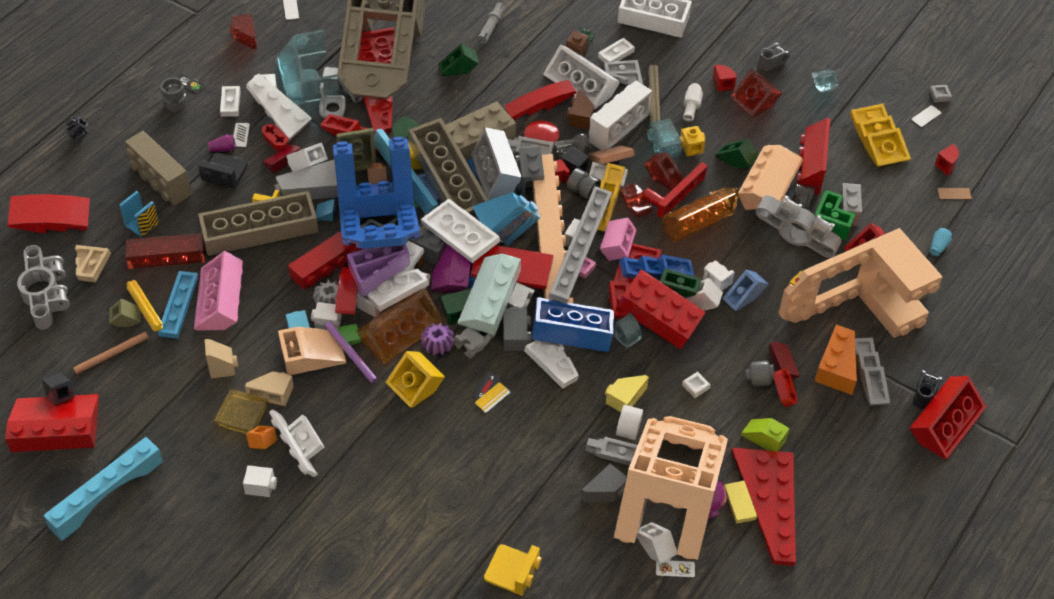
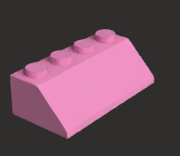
[194,251,243,330]

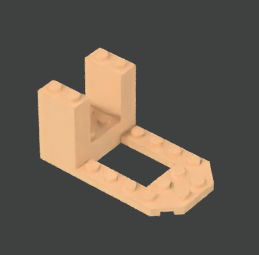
[778,228,942,338]
[614,416,728,560]

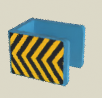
[119,191,159,238]

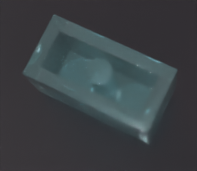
[647,118,683,160]

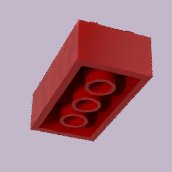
[616,269,706,349]

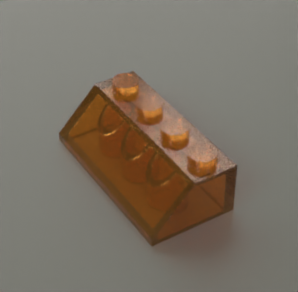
[662,188,739,243]
[356,289,444,364]

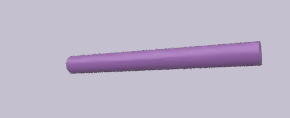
[325,321,377,384]

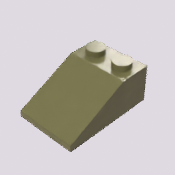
[336,128,376,171]

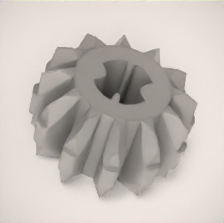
[313,280,338,306]

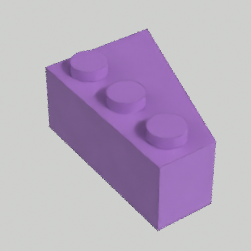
[347,244,410,297]

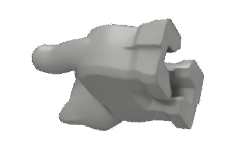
[454,327,495,359]

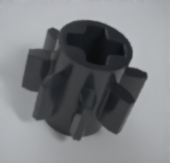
[65,116,88,139]

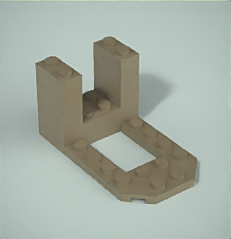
[337,0,426,99]

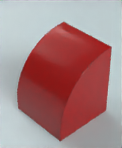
[713,65,737,91]
[935,144,959,176]

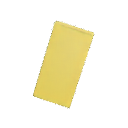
[724,481,757,524]

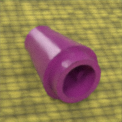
[208,134,236,152]

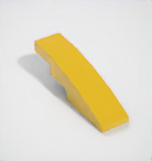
[597,163,625,232]

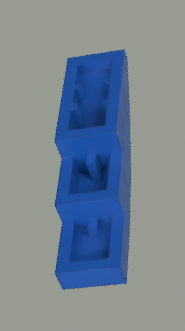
[619,255,695,280]

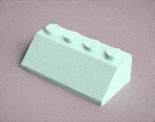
[458,254,521,335]

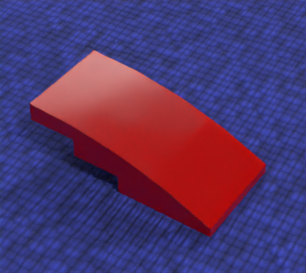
[7,194,90,234]

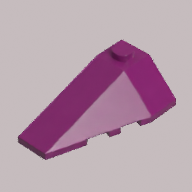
[431,244,472,293]

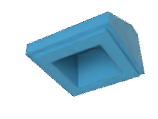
[316,199,336,221]

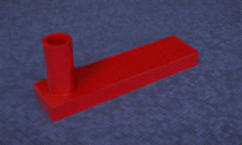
[642,162,708,219]

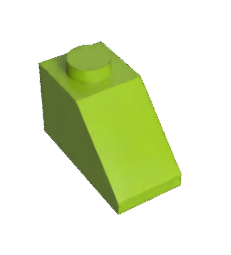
[741,418,790,451]

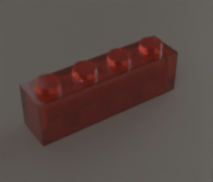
[125,233,205,269]

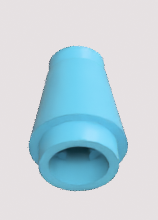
[930,228,952,256]

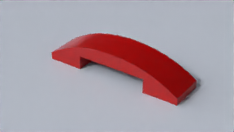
[335,266,358,314]

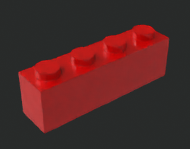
[288,231,362,290]

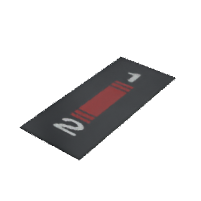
[472,371,502,400]

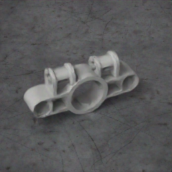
[755,195,842,258]
[17,245,70,329]

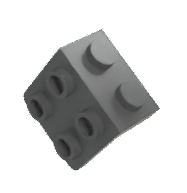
[515,147,544,197]

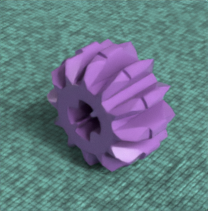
[421,322,454,356]

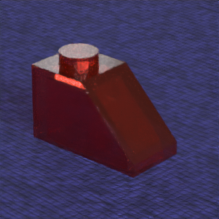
[229,14,257,49]
[644,151,684,191]

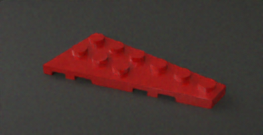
[731,448,796,566]

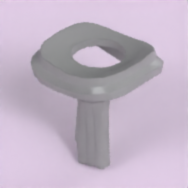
[319,83,346,119]

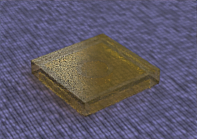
[214,389,268,434]

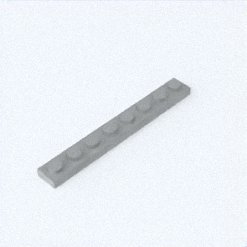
[549,186,612,304]

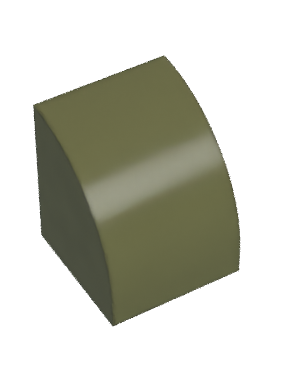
[109,299,141,327]

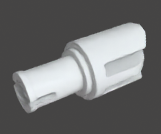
[683,83,703,122]

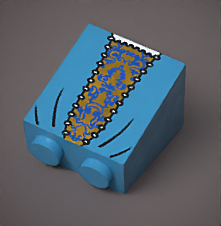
[473,192,541,246]

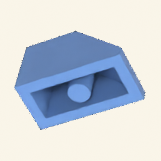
[723,270,768,311]

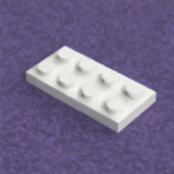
[421,199,500,263]

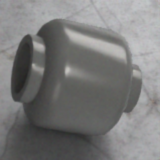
[746,360,775,387]

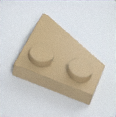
[75,245,111,282]

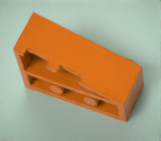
[815,325,857,395]

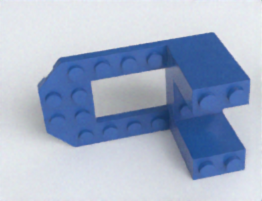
[333,137,420,249]

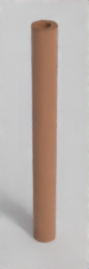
[73,332,149,375]

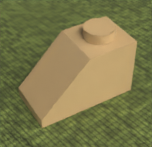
[205,339,238,379]
[245,371,293,406]

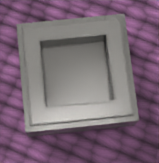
[929,85,952,102]

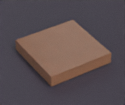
[589,145,634,164]

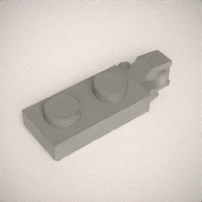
[507,136,554,155]
[586,437,638,465]

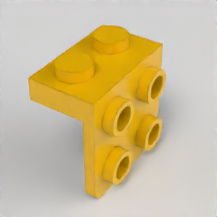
[484,544,542,596]

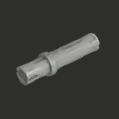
[477,3,506,44]

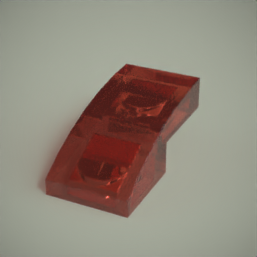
[619,183,653,218]

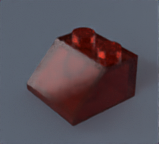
[730,69,783,117]

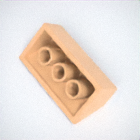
[738,145,803,210]

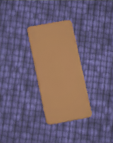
[938,188,972,199]

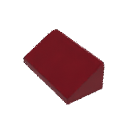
[262,145,301,173]
[768,342,800,379]

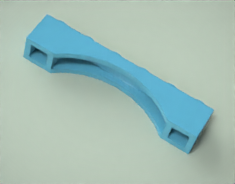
[43,437,163,541]

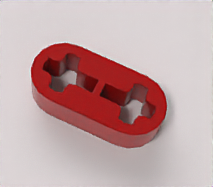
[262,124,289,151]
[774,368,797,407]

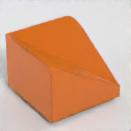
[246,426,277,449]

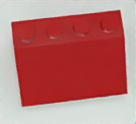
[5,394,99,452]

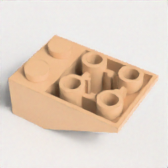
[278,327,346,375]

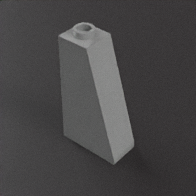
[274,160,338,199]

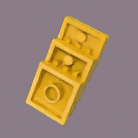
[850,104,911,167]

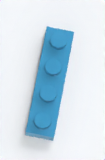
[158,271,198,339]

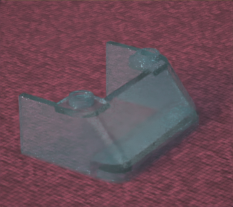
[276,30,339,104]

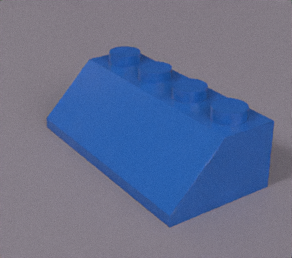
[532,297,614,352]

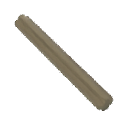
[649,65,660,131]

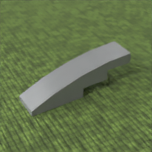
[855,338,890,406]

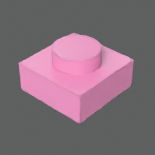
[579,257,596,279]

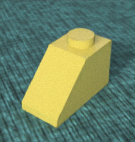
[605,375,649,412]

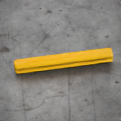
[127,280,163,332]

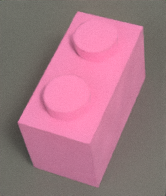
[600,218,636,261]

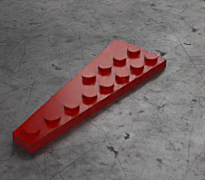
[358,27,395,134]

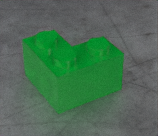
[814,190,855,241]

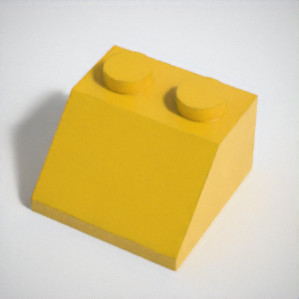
[385,351,445,408]

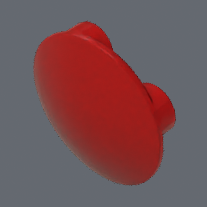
[524,121,559,143]

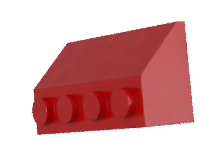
[796,118,830,195]
[910,376,987,459]

